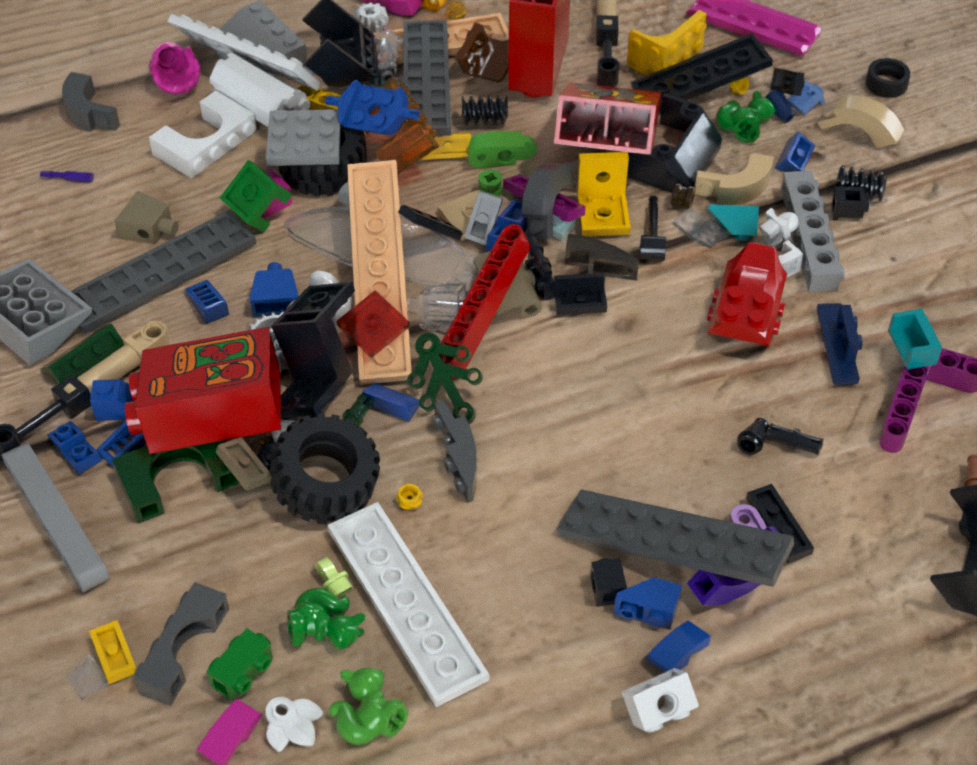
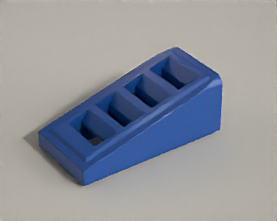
[185,280,229,324]
[96,421,147,467]

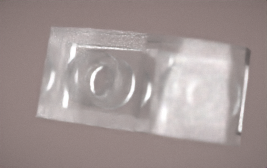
[673,207,728,248]

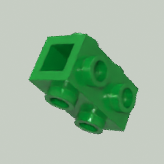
[206,628,273,702]

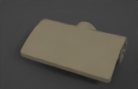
[473,251,542,317]

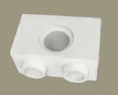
[622,668,699,732]

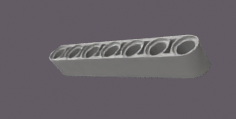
[1,442,110,592]

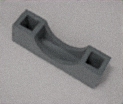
[134,582,229,706]

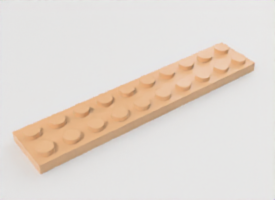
[347,160,412,385]

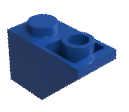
[614,577,682,630]

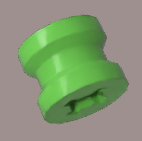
[479,170,502,197]

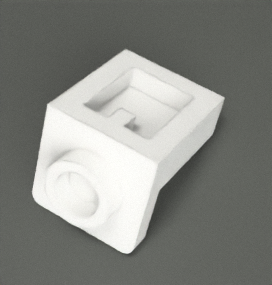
[778,240,803,278]

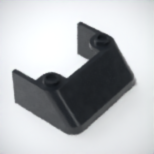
[302,0,379,88]
[627,93,722,193]
[930,485,977,616]

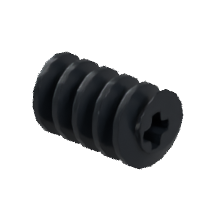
[462,95,508,125]
[836,165,887,202]

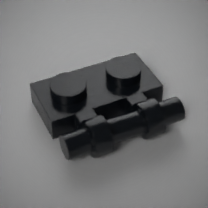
[525,236,554,301]

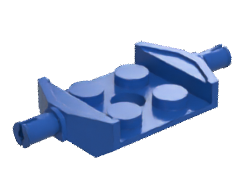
[325,80,420,136]

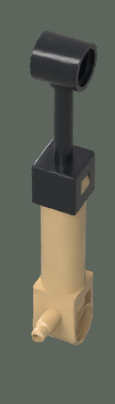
[596,0,620,87]
[0,321,170,461]

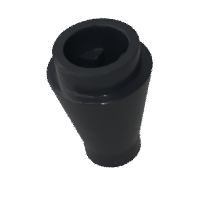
[737,418,769,455]

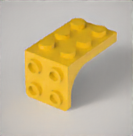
[626,10,707,76]

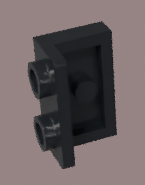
[554,273,607,315]

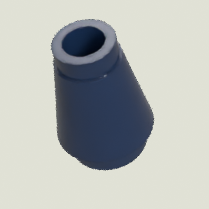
[765,89,795,123]

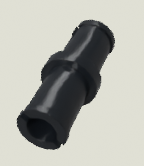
[766,423,824,455]

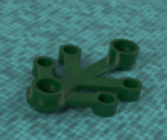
[407,333,483,424]

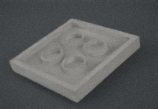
[266,109,341,166]

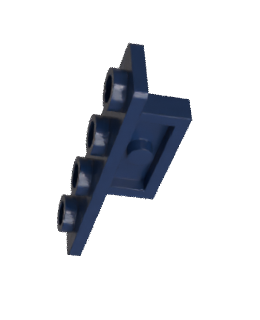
[816,303,863,385]

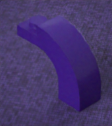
[687,526,779,606]

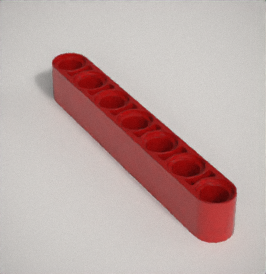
[439,224,530,381]

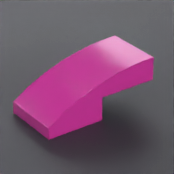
[196,699,263,765]

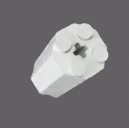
[210,52,310,127]

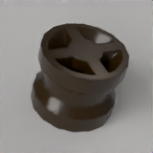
[671,182,696,210]

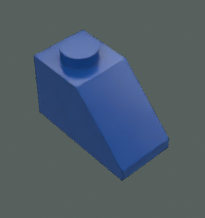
[90,379,133,421]

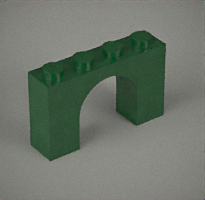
[112,440,240,524]

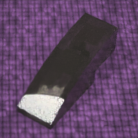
[565,233,639,281]

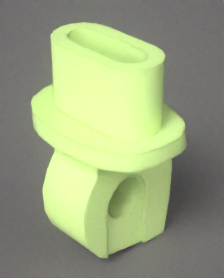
[314,557,353,599]

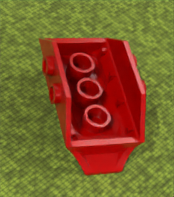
[707,242,787,346]

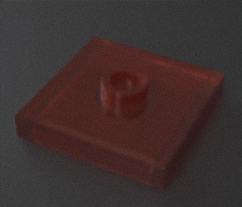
[336,290,410,358]

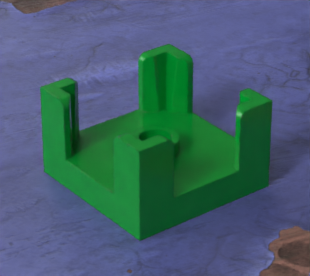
[220,160,293,233]

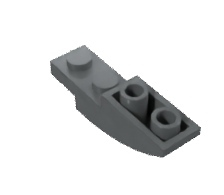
[432,400,477,502]

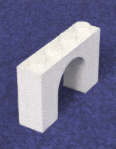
[149,91,257,178]

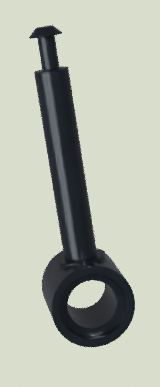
[640,195,666,261]

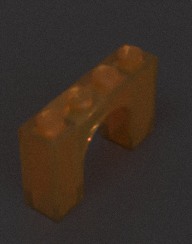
[364,76,439,174]

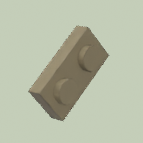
[216,437,272,491]

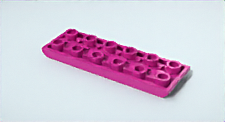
[686,0,821,56]

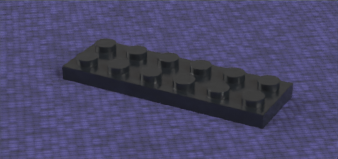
[631,33,773,112]

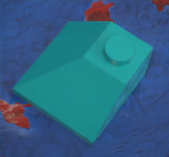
[705,204,759,241]

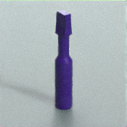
[40,171,94,182]

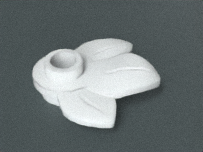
[265,697,323,752]

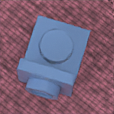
[787,80,825,116]

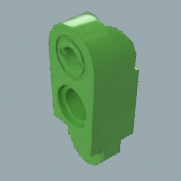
[467,131,537,168]

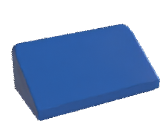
[775,132,815,172]
[362,383,420,422]

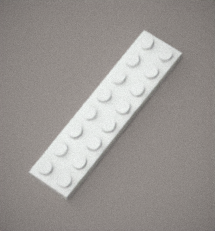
[167,14,321,91]
[327,502,489,707]

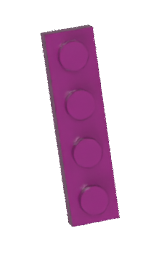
[503,174,586,222]

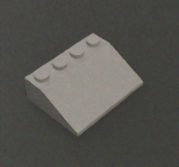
[211,0,307,78]
[0,258,92,365]

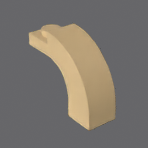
[817,95,904,148]
[695,153,774,205]

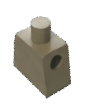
[114,191,179,244]

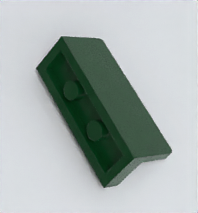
[41,323,124,384]

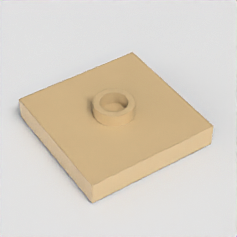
[437,190,500,242]

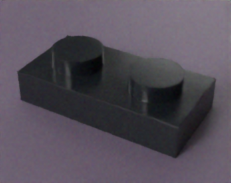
[770,68,805,96]

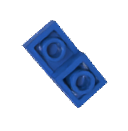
[47,421,102,475]
[646,620,711,673]

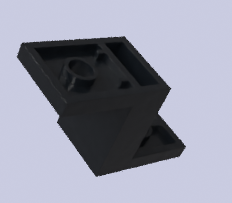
[271,282,355,419]

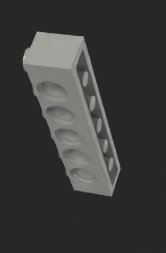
[781,171,844,293]

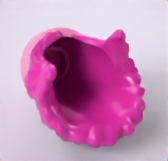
[148,42,201,95]

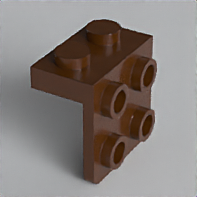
[456,23,509,83]

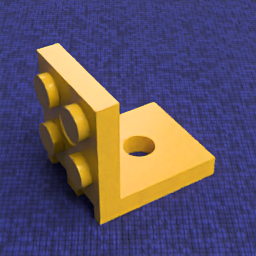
[577,152,631,237]

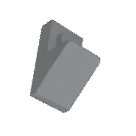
[464,190,503,245]

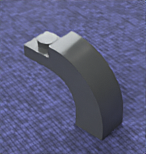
[62,72,120,132]
[522,162,573,239]

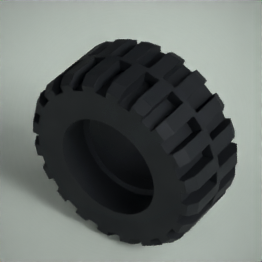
[278,125,367,197]
[270,414,380,524]

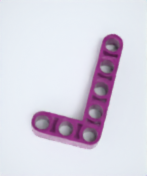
[879,348,977,453]

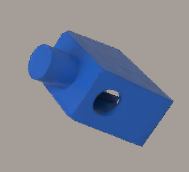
[250,262,299,318]

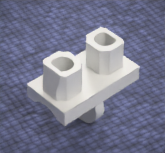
[760,208,799,250]

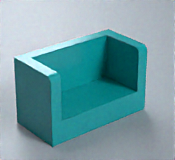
[888,309,942,369]

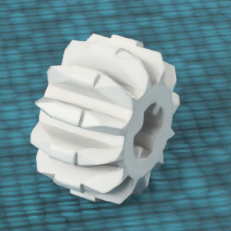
[352,2,388,33]

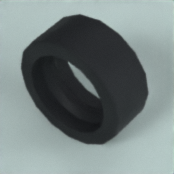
[866,58,911,98]

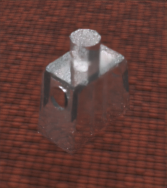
[407,283,466,335]

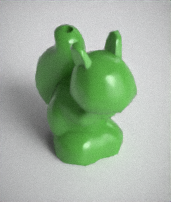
[329,668,409,745]

